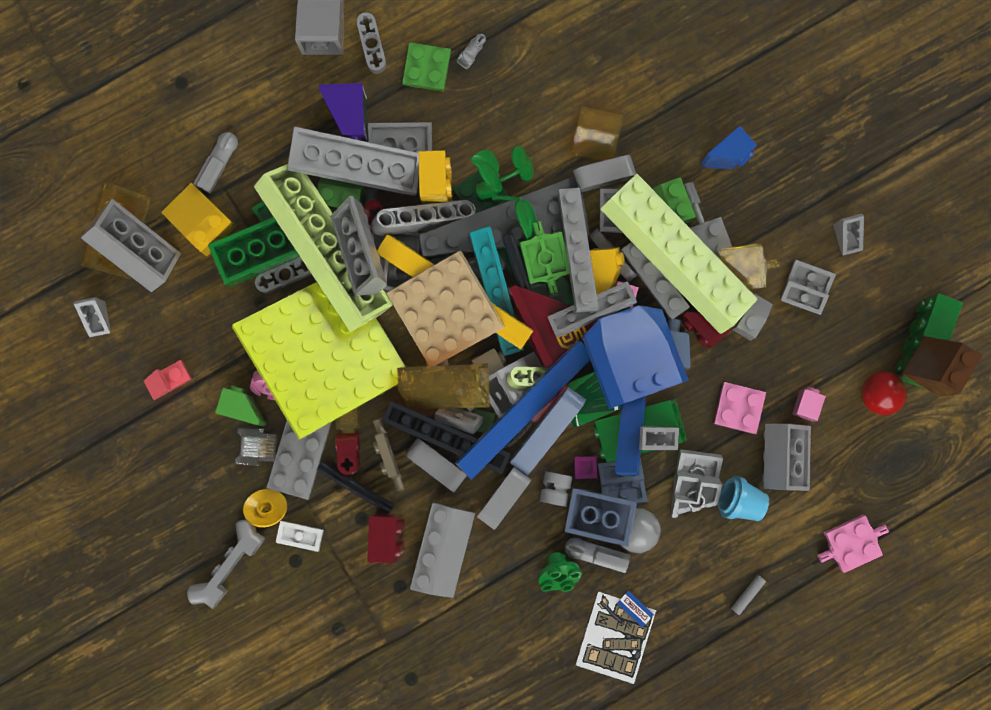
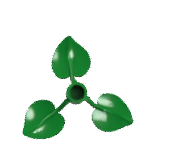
[470,146,537,239]

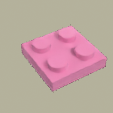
[713,382,766,434]

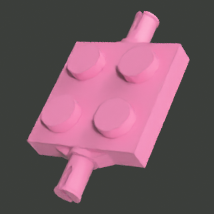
[818,515,889,573]

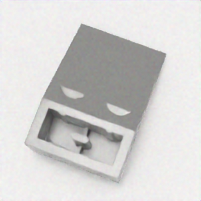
[478,352,542,418]

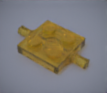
[718,244,780,289]

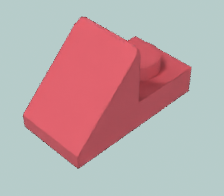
[144,360,192,400]

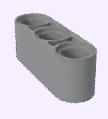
[573,155,636,192]
[404,437,467,492]
[477,467,532,530]

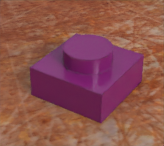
[574,456,597,479]

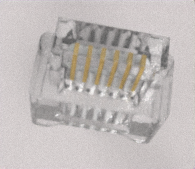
[235,427,277,466]

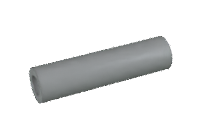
[731,575,766,615]

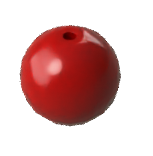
[861,371,908,416]

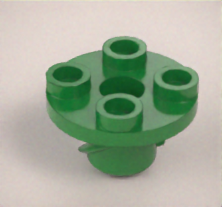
[538,552,582,592]

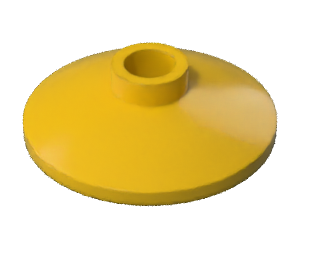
[243,489,287,527]

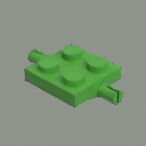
[519,221,570,294]

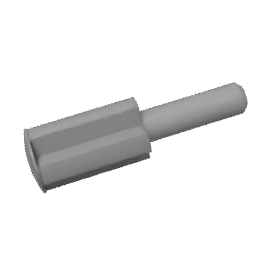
[684,182,705,225]

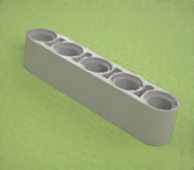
[371,200,475,236]

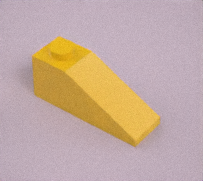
[590,247,624,295]

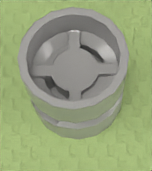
[539,471,572,507]

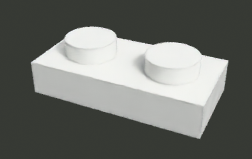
[276,521,324,552]

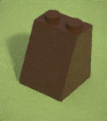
[901,336,983,397]

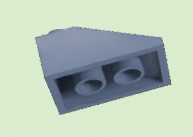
[565,488,637,547]

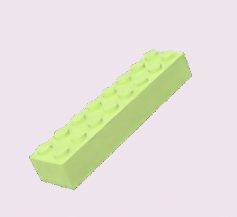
[254,164,393,332]
[601,174,757,334]

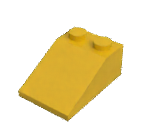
[161,183,237,256]

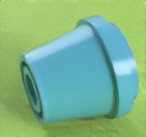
[718,476,769,521]

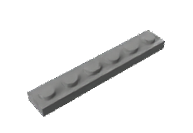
[558,188,598,313]

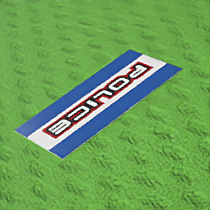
[617,591,654,627]

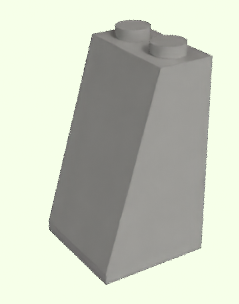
[295,0,344,55]

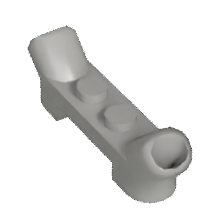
[187,520,265,609]

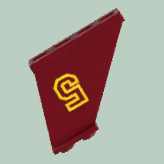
[508,285,596,368]

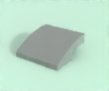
[780,259,836,315]

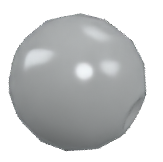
[621,508,661,553]

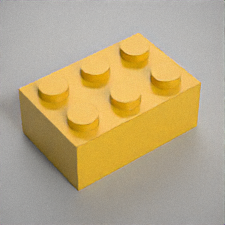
[418,151,452,205]

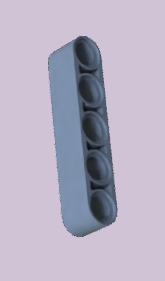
[510,387,586,475]

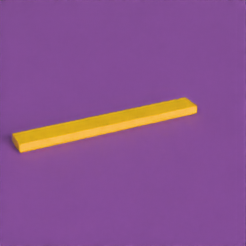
[377,234,534,349]

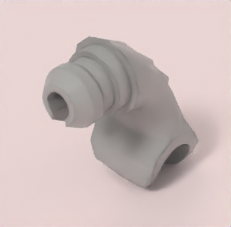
[457,34,486,69]

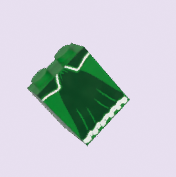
[566,372,622,428]

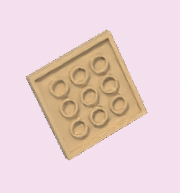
[387,250,505,368]

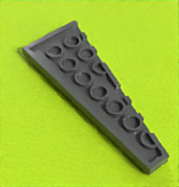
[419,176,590,258]

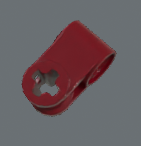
[335,433,360,475]

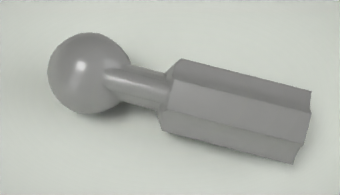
[193,132,238,194]
[565,537,630,573]

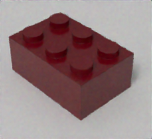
[367,514,405,563]

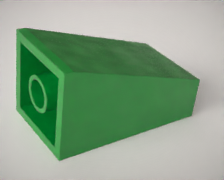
[594,399,687,463]

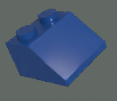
[700,126,757,170]

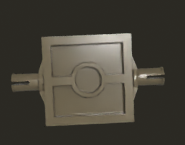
[373,419,405,492]

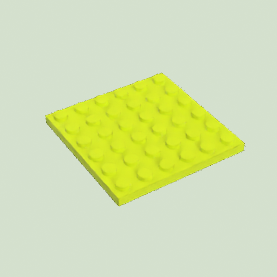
[232,282,411,440]

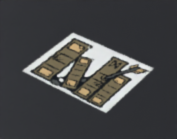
[576,592,656,684]

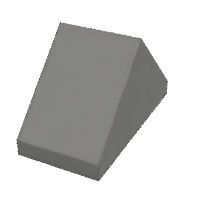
[833,214,864,256]
[74,297,111,337]
[639,426,679,450]

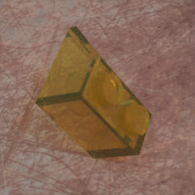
[571,106,624,161]

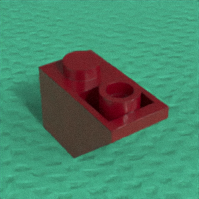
[680,312,731,349]

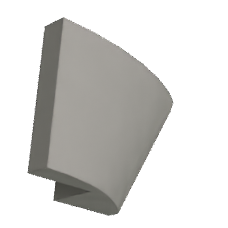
[671,449,723,518]

